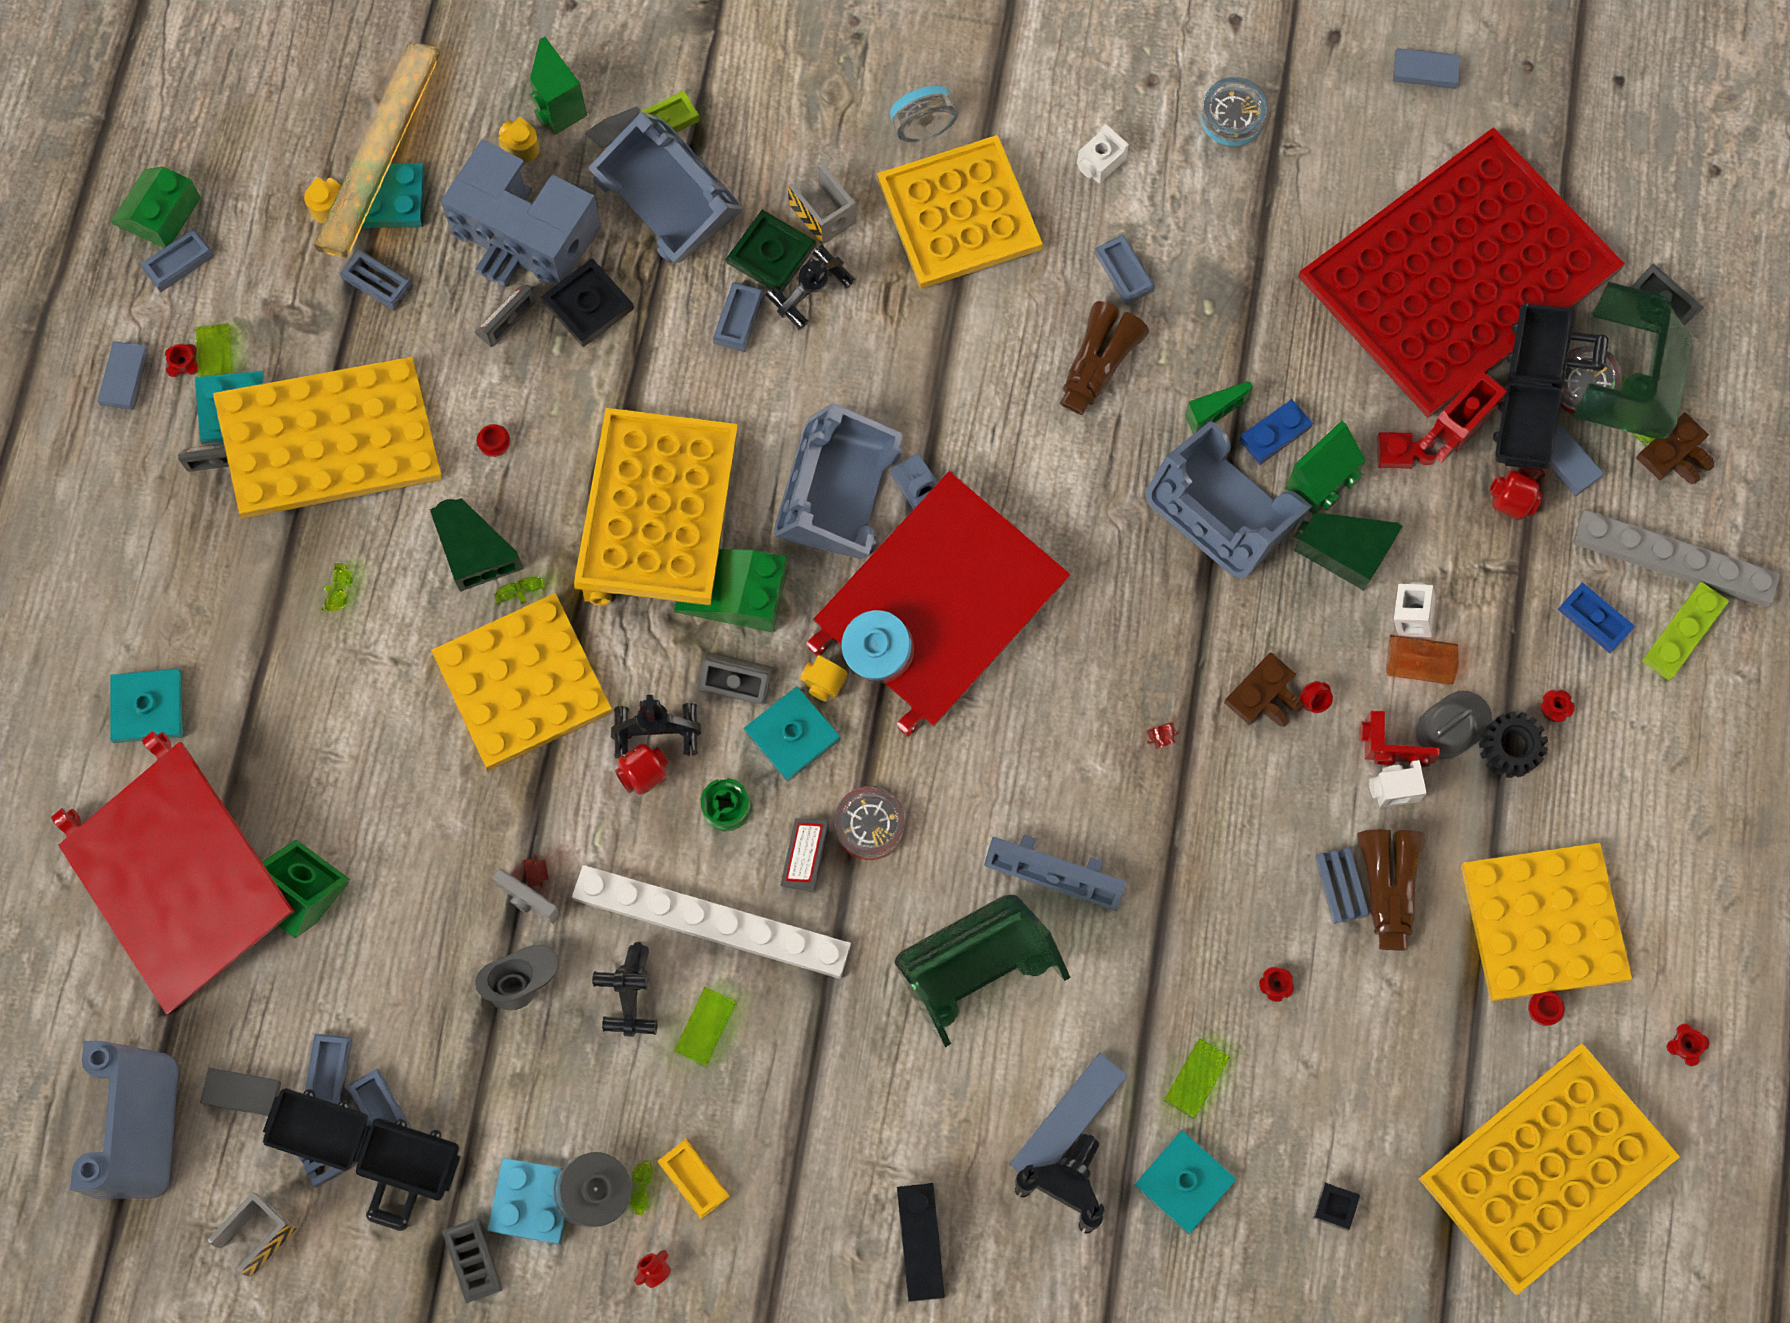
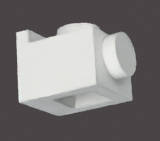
[1077,124,1129,184]
[1394,582,1436,637]
[1369,760,1427,808]

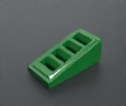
[1185,381,1253,434]

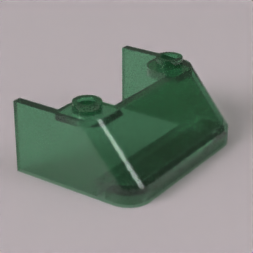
[1573,281,1691,439]
[894,895,1071,1047]

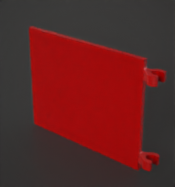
[806,471,1071,737]
[51,731,294,1015]

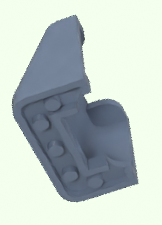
[588,112,743,263]
[774,403,903,559]
[1146,421,1312,578]
[70,1041,179,1199]

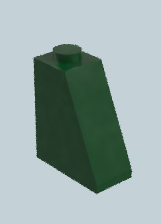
[429,498,524,592]
[1294,512,1403,591]

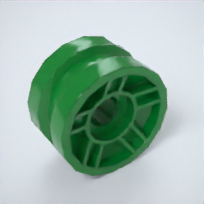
[701,778,750,832]

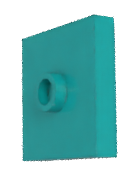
[110,669,183,743]
[744,686,841,782]
[1134,1130,1237,1235]

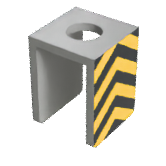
[788,163,856,245]
[207,1192,297,1277]

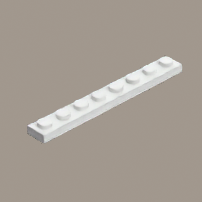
[572,865,851,979]

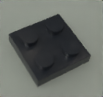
[541,258,634,347]

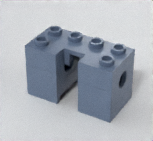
[441,139,601,285]

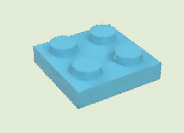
[487,1158,566,1245]

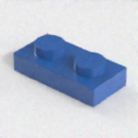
[1239,399,1313,465]
[1557,582,1635,654]

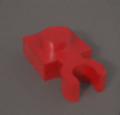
[1377,432,1436,469]

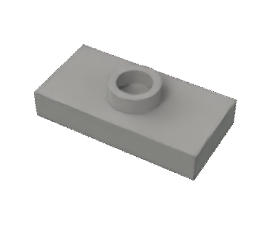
[492,869,561,924]

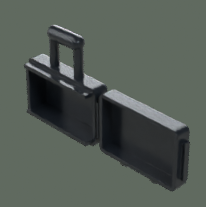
[1493,303,1609,470]
[263,1088,461,1231]

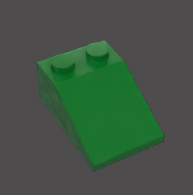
[674,549,788,633]

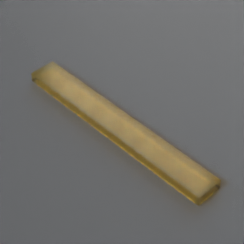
[314,42,440,258]

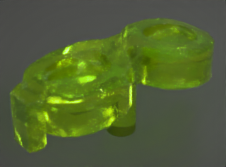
[321,563,353,612]
[494,576,546,606]
[629,1160,653,1216]

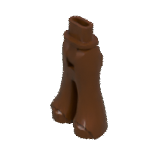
[1060,301,1149,415]
[1357,829,1425,951]

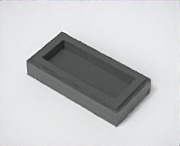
[200,1067,281,1116]

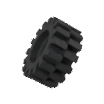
[1479,711,1548,778]

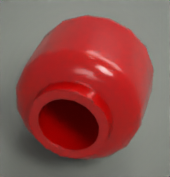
[1489,470,1543,520]
[614,743,669,795]

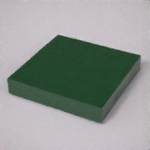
[726,209,816,293]

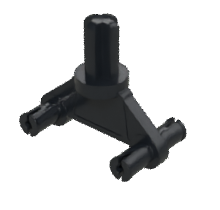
[765,244,856,330]
[611,694,701,759]
[592,942,658,1037]
[1015,1134,1104,1234]

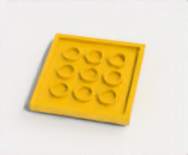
[877,135,1043,289]
[431,593,613,771]
[1461,843,1632,1002]

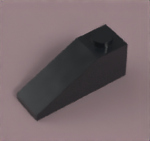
[897,1183,945,1302]

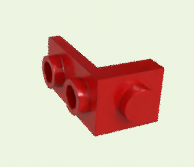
[1359,710,1440,768]

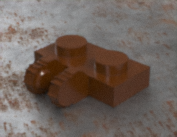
[1636,412,1715,484]
[1224,652,1304,727]

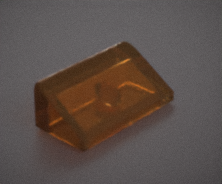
[1386,635,1459,684]

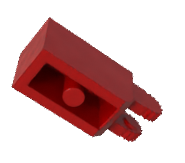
[1419,371,1507,463]

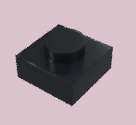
[1313,1182,1360,1231]

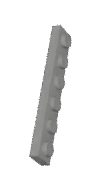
[1572,510,1780,608]

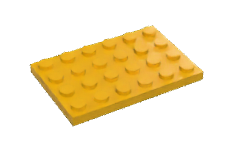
[213,357,441,519]
[574,408,738,605]
[1418,1043,1680,1295]

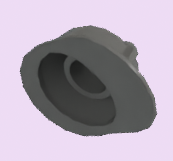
[1416,691,1492,759]
[475,945,559,1011]

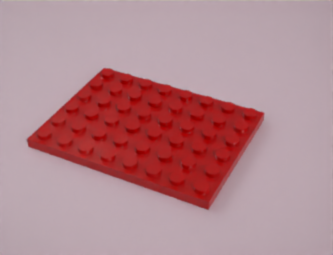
[1298,127,1625,418]

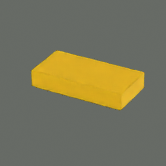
[657,1139,730,1220]

